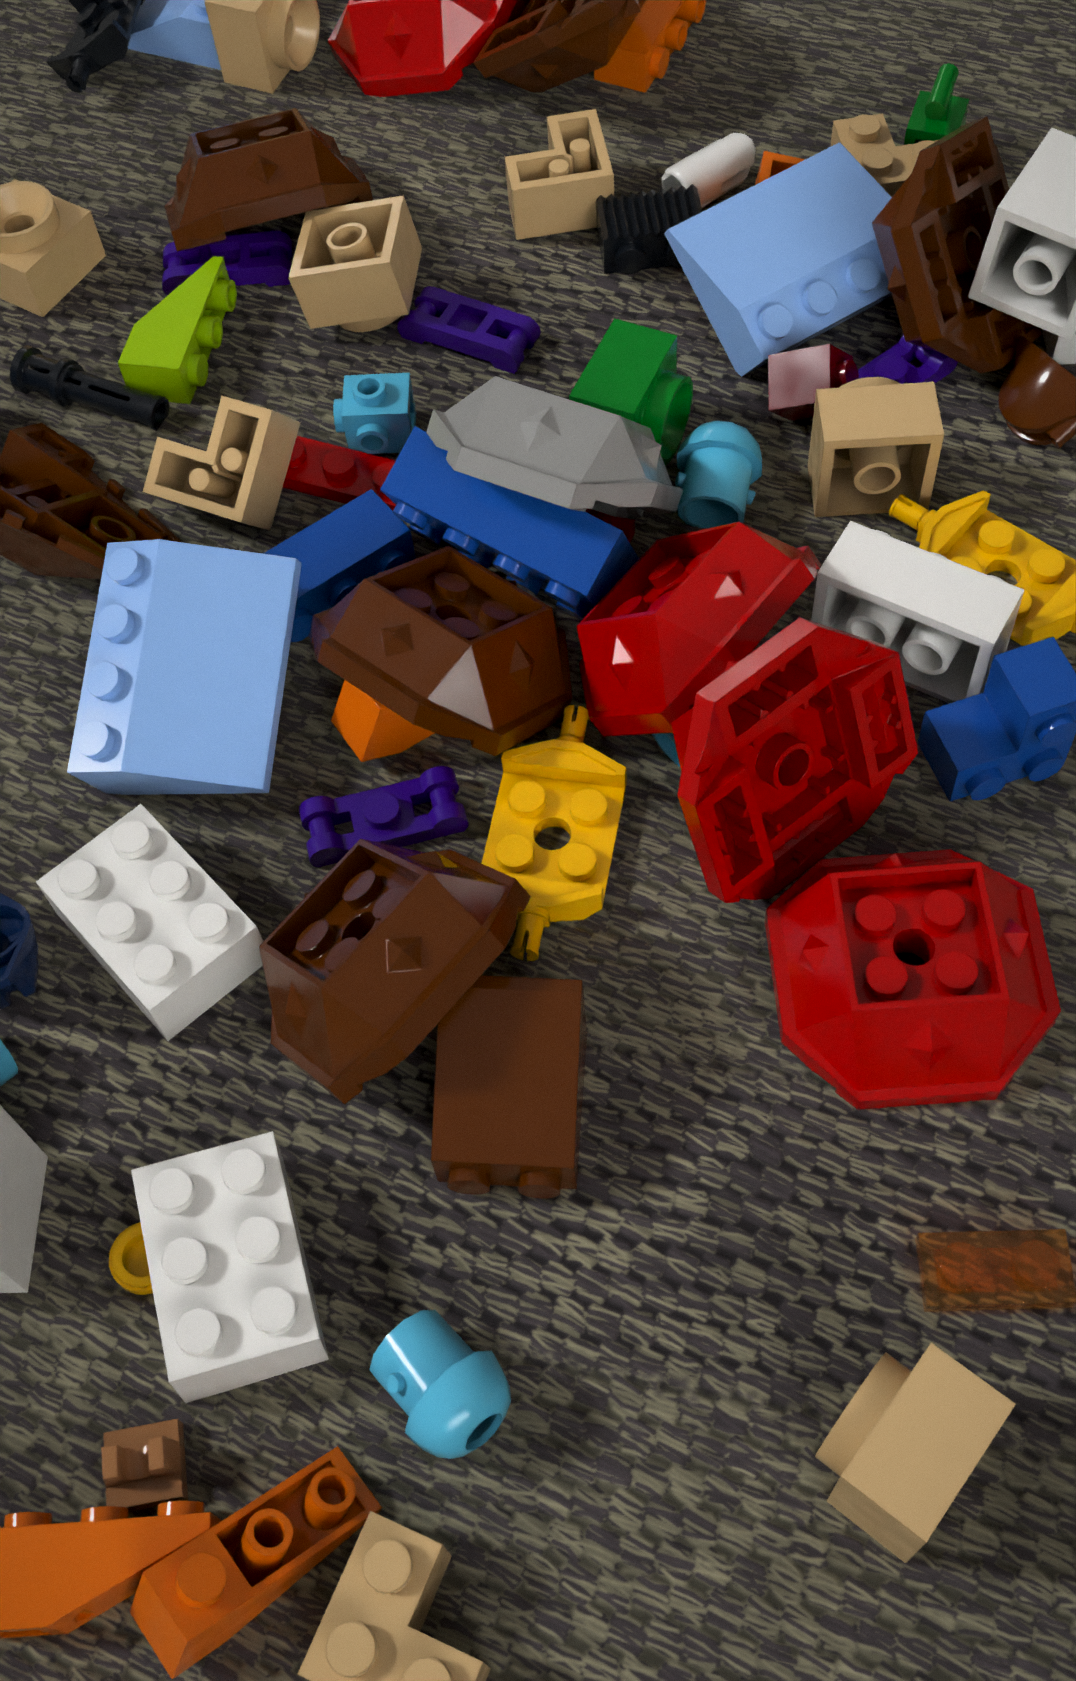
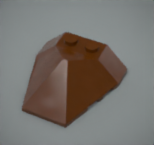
[0,423,182,579]

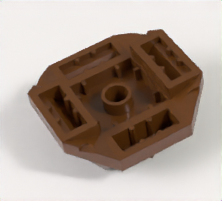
[473,0,646,93]
[164,108,373,252]
[872,117,1042,373]
[309,546,573,756]
[259,839,531,1104]

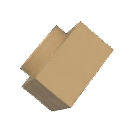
[204,0,320,94]
[0,179,106,317]
[288,195,422,332]
[807,377,943,517]
[815,1343,1016,1563]

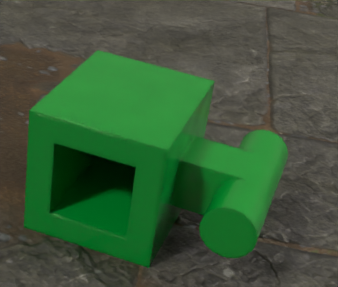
[904,63,970,145]

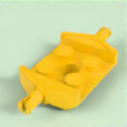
[889,490,1076,646]
[481,705,627,961]

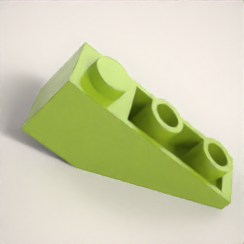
[118,256,237,404]

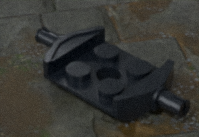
[46,0,144,93]

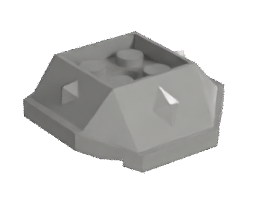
[426,376,683,519]

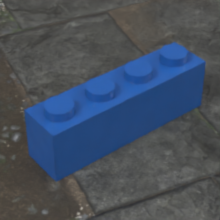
[263,489,416,642]

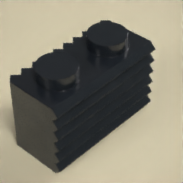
[596,184,702,274]

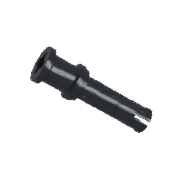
[10,345,170,431]

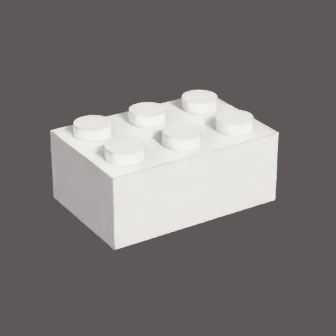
[811,521,1024,703]
[36,804,264,1041]
[131,1131,329,1403]

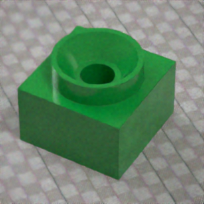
[569,318,693,466]

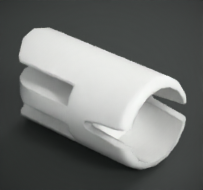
[661,133,756,208]

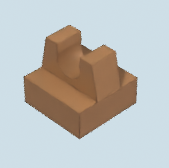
[101,1418,188,1512]

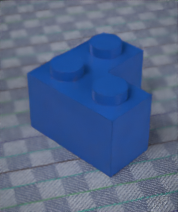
[917,637,1076,802]

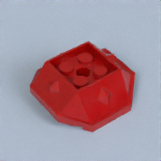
[328,0,517,97]
[577,521,821,736]
[671,617,918,903]
[765,849,1061,1110]

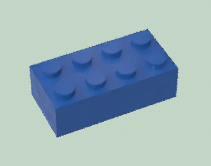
[380,426,639,620]

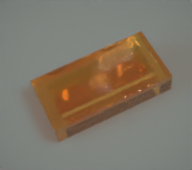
[915,1229,1076,1312]

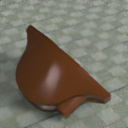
[999,336,1076,449]

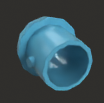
[675,421,762,528]
[369,1310,511,1459]

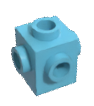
[333,373,416,454]

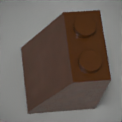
[431,975,587,1199]

